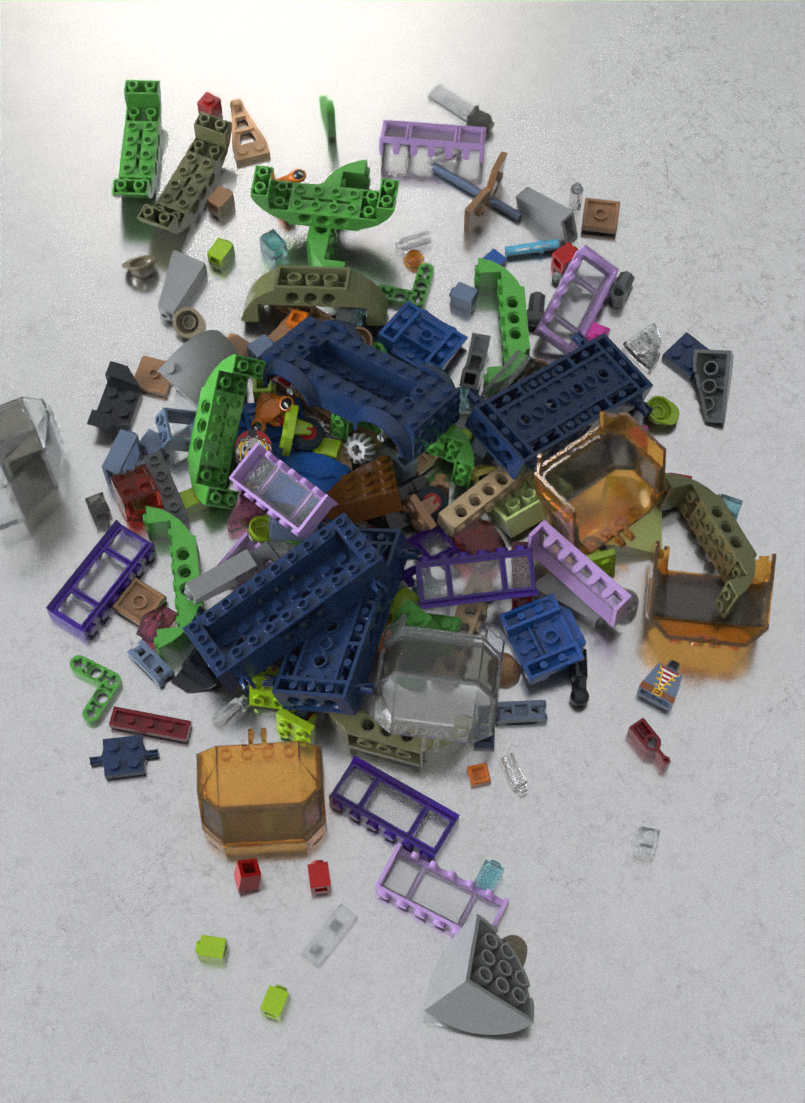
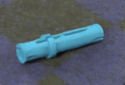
[505,238,559,257]

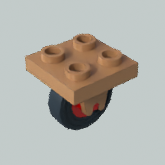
[401,486,448,532]

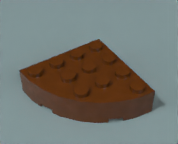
[324,455,403,525]

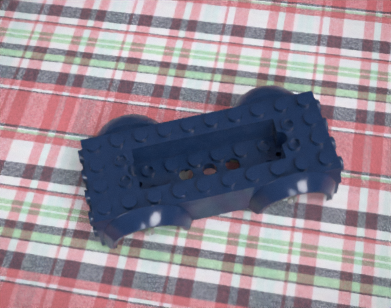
[262,316,461,460]

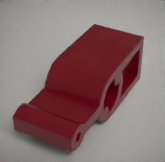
[627,717,671,771]

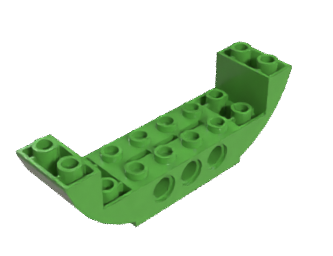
[112,79,162,199]
[306,160,371,267]
[250,165,399,232]
[474,258,530,399]
[187,354,266,510]
[330,395,474,488]
[143,506,205,662]

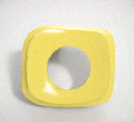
[471,465,496,485]

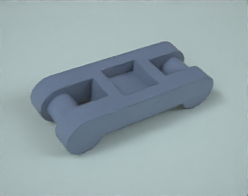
[127,639,175,687]
[495,700,548,725]

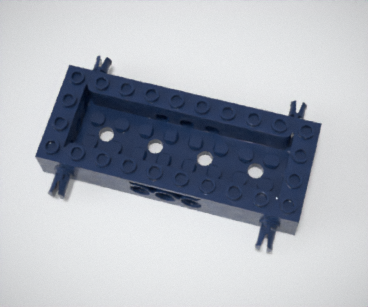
[465,331,653,481]
[182,513,393,694]
[262,527,421,715]

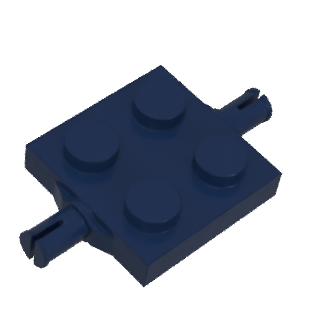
[90,734,159,779]

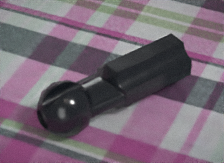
[570,649,589,707]

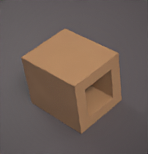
[207,185,235,218]

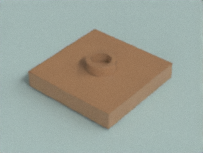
[487,151,508,199]
[464,187,491,233]
[581,198,620,234]
[134,356,171,397]
[112,577,167,629]

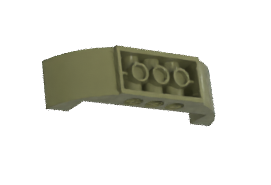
[137,111,232,234]
[241,265,389,326]
[651,473,757,618]
[325,710,475,767]

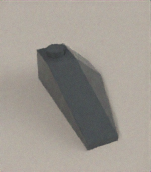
[693,349,734,424]

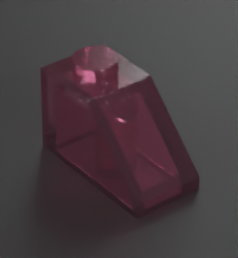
[226,492,265,533]
[136,605,177,644]

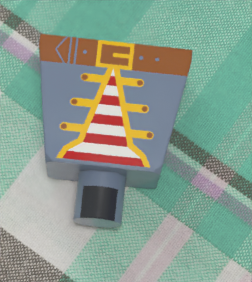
[637,660,683,711]

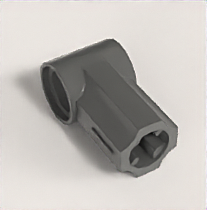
[609,271,635,308]
[527,291,546,327]

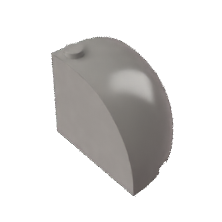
[158,330,246,408]
[424,914,534,1035]

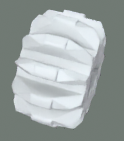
[344,433,376,465]

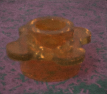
[403,249,425,268]

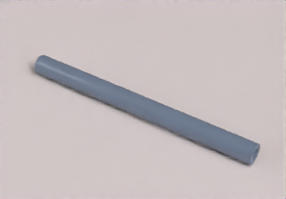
[432,163,523,221]

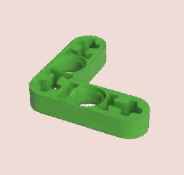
[318,95,337,138]
[378,263,434,309]
[70,655,122,725]

